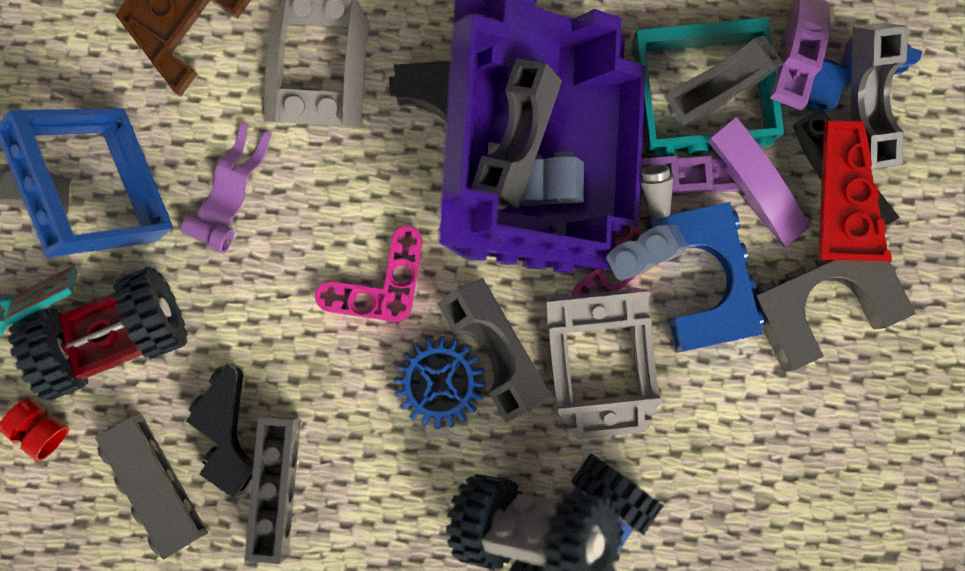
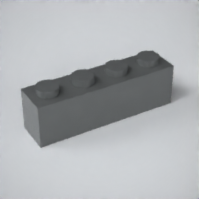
[95,415,208,560]

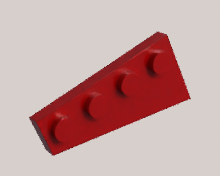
[818,121,893,262]

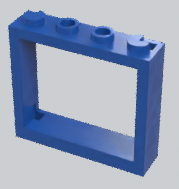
[0,108,174,258]

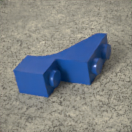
[804,38,923,114]

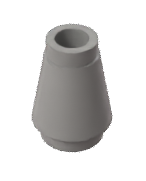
[640,165,674,218]

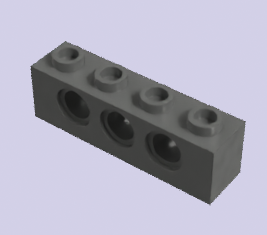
[244,416,301,564]

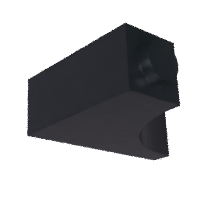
[389,61,451,122]

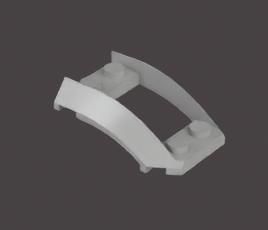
[264,0,369,127]
[546,286,661,439]

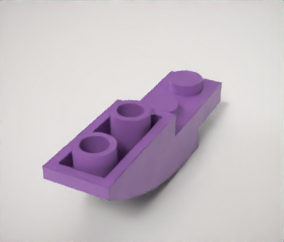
[770,0,830,110]

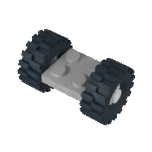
[446,474,622,571]

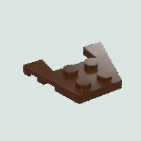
[116,0,251,97]

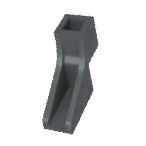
[664,36,784,125]

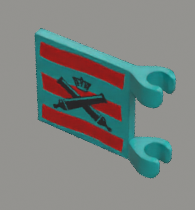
[0,265,78,337]

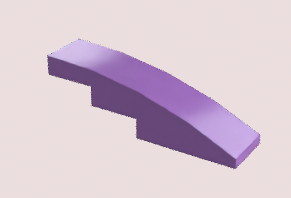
[707,117,811,247]
[640,156,742,196]

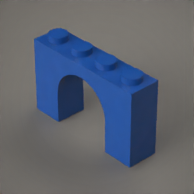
[646,202,764,353]

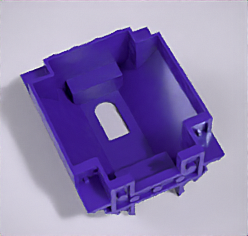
[438,0,646,273]

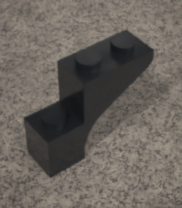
[186,364,254,498]

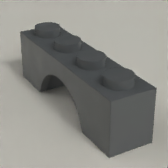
[851,23,908,169]
[471,58,562,209]
[437,278,552,422]

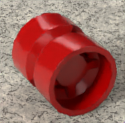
[0,397,70,462]

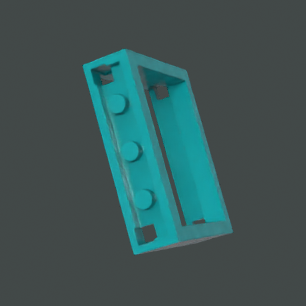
[632,17,784,157]

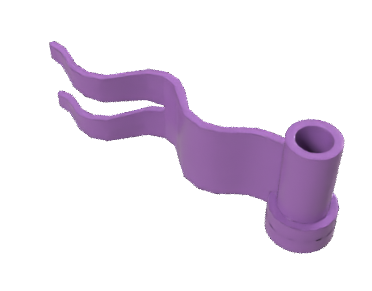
[181,121,272,254]

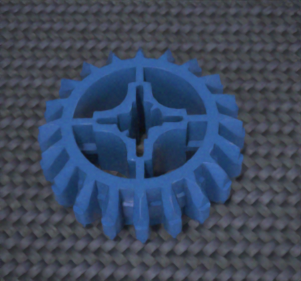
[394,336,486,429]

